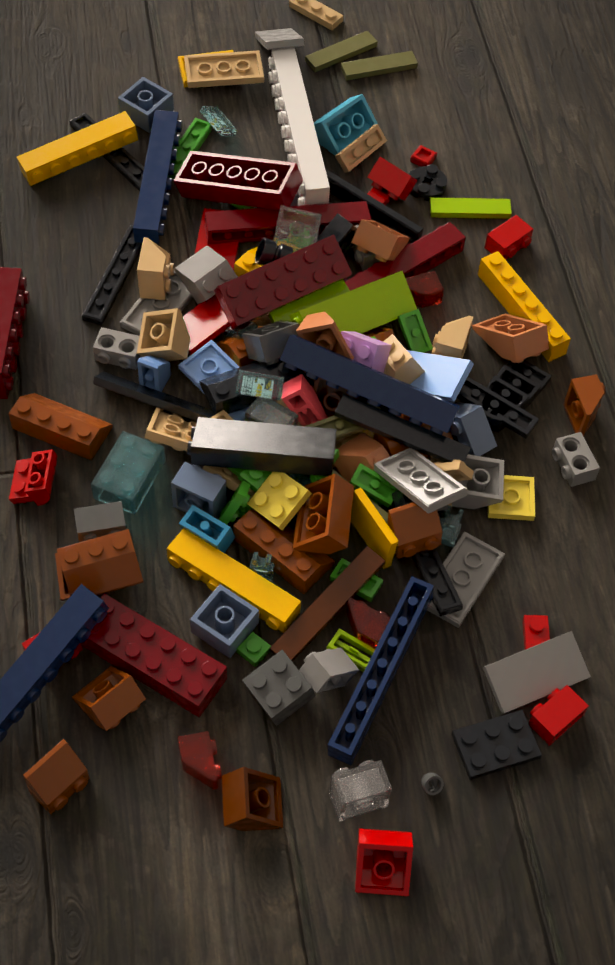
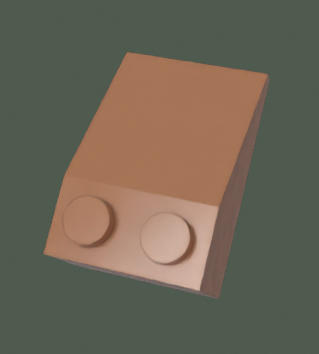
[472,313,549,363]

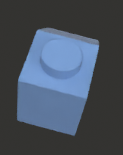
[137,355,171,392]

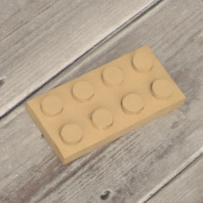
[184,50,264,88]

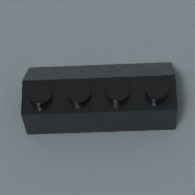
[199,358,299,415]

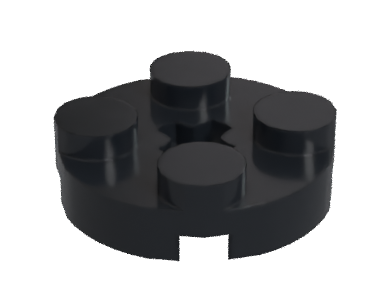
[409,164,447,201]

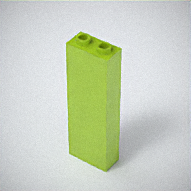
[289,271,417,333]

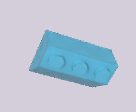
[314,94,378,155]

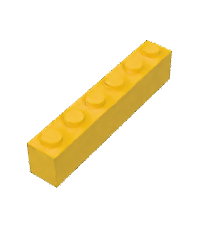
[17,111,138,186]
[478,251,571,362]
[167,528,301,633]

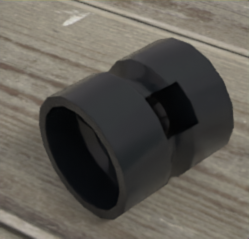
[255,237,293,266]

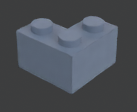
[450,402,497,456]

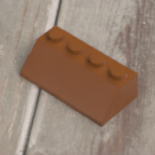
[9,393,113,461]
[233,509,335,594]

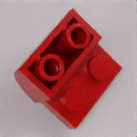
[9,449,57,506]

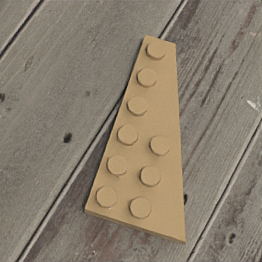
[144,407,197,451]

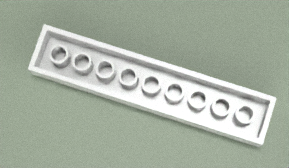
[268,47,330,206]

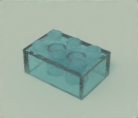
[91,431,165,515]

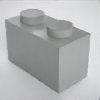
[299,648,359,693]

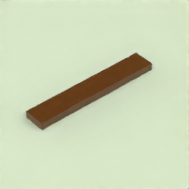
[270,546,385,662]

